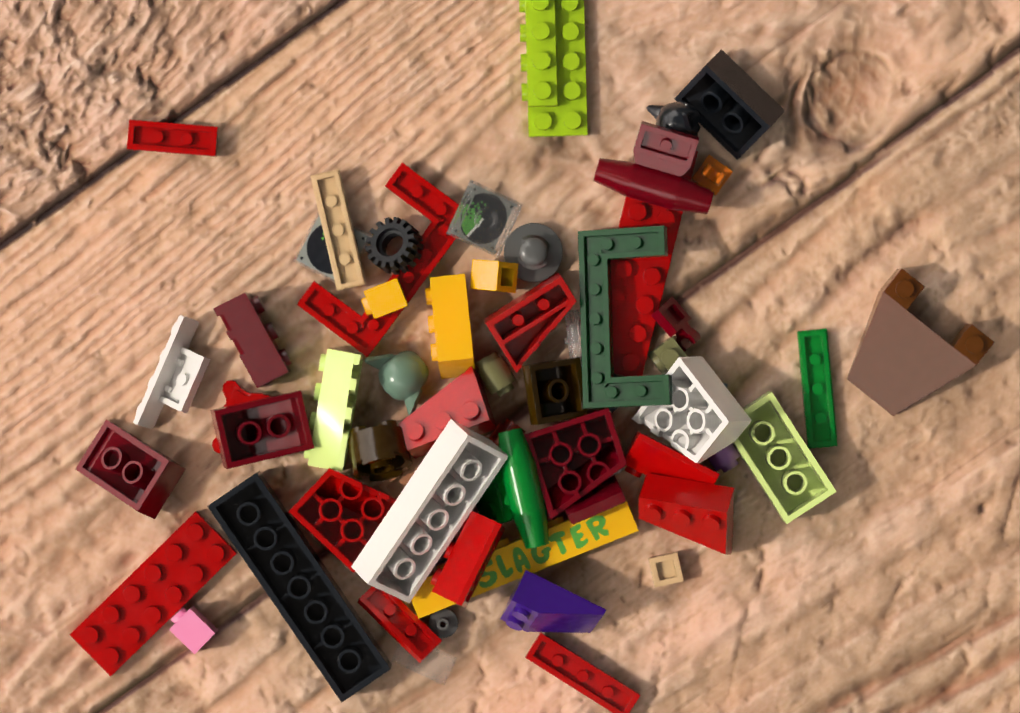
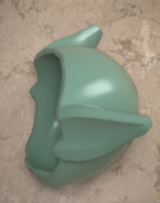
[364,351,429,415]

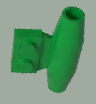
[477,428,549,549]

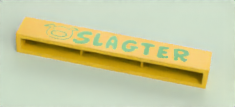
[411,496,639,619]

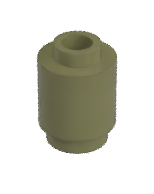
[475,351,516,397]

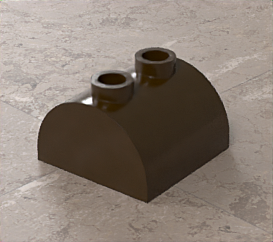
[522,357,588,425]

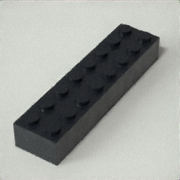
[207,471,392,703]

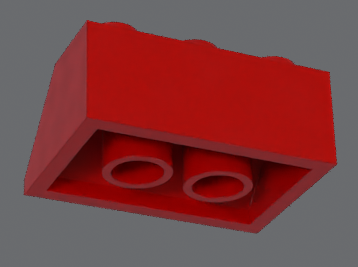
[624,430,720,484]
[430,511,506,608]

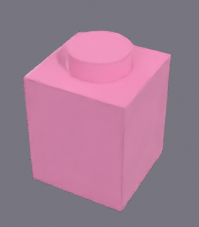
[169,606,218,654]

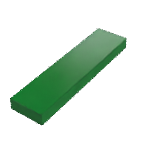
[797,329,838,449]

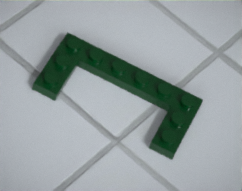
[578,225,673,409]

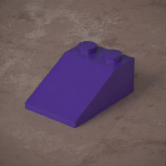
[500,570,606,633]

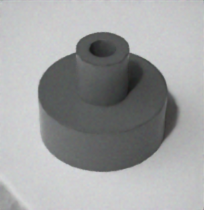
[429,608,458,638]

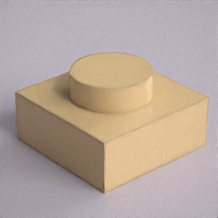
[648,552,684,588]

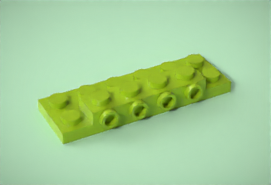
[519,0,588,137]

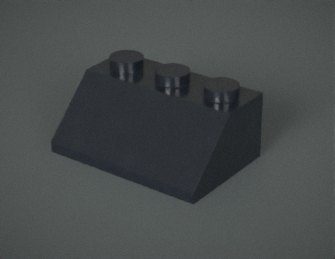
[674,49,785,160]

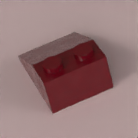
[210,390,314,469]
[75,419,186,519]

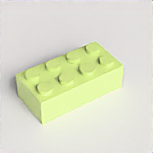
[733,391,837,524]

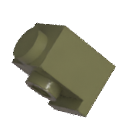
[648,337,687,375]

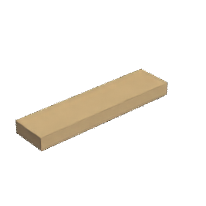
[310,169,366,291]

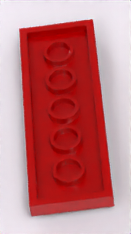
[70,511,238,677]

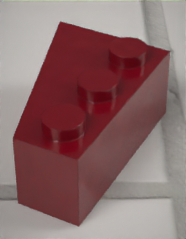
[213,292,292,388]

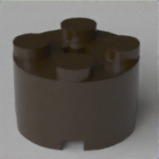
[348,420,412,481]

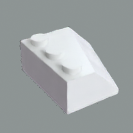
[632,356,752,463]

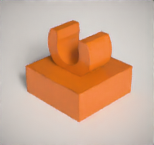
[692,155,733,196]

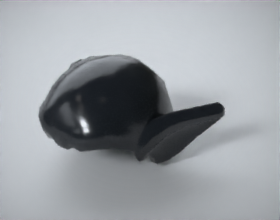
[646,101,701,137]

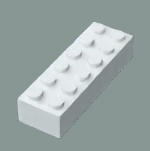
[351,419,509,603]

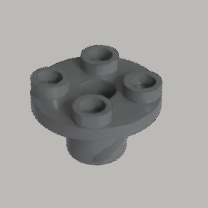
[504,223,563,282]

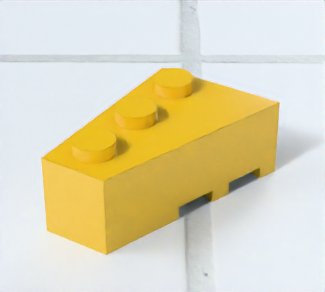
[425,274,476,379]

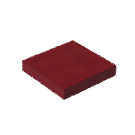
[565,475,626,525]

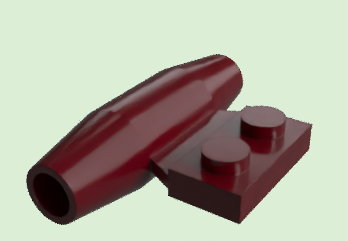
[593,121,714,214]

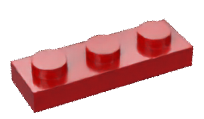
[127,120,219,157]
[357,586,442,664]

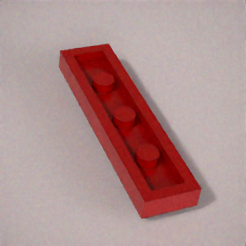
[525,632,641,713]

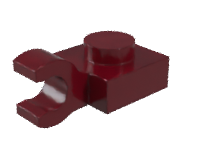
[651,296,701,352]

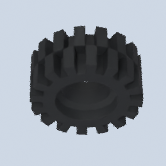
[365,217,424,275]

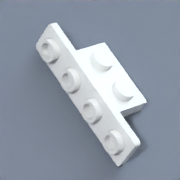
[133,315,210,429]

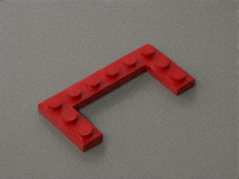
[296,163,461,357]

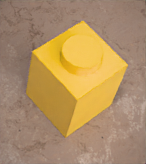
[470,259,518,293]
[361,278,409,319]

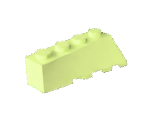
[304,348,364,471]

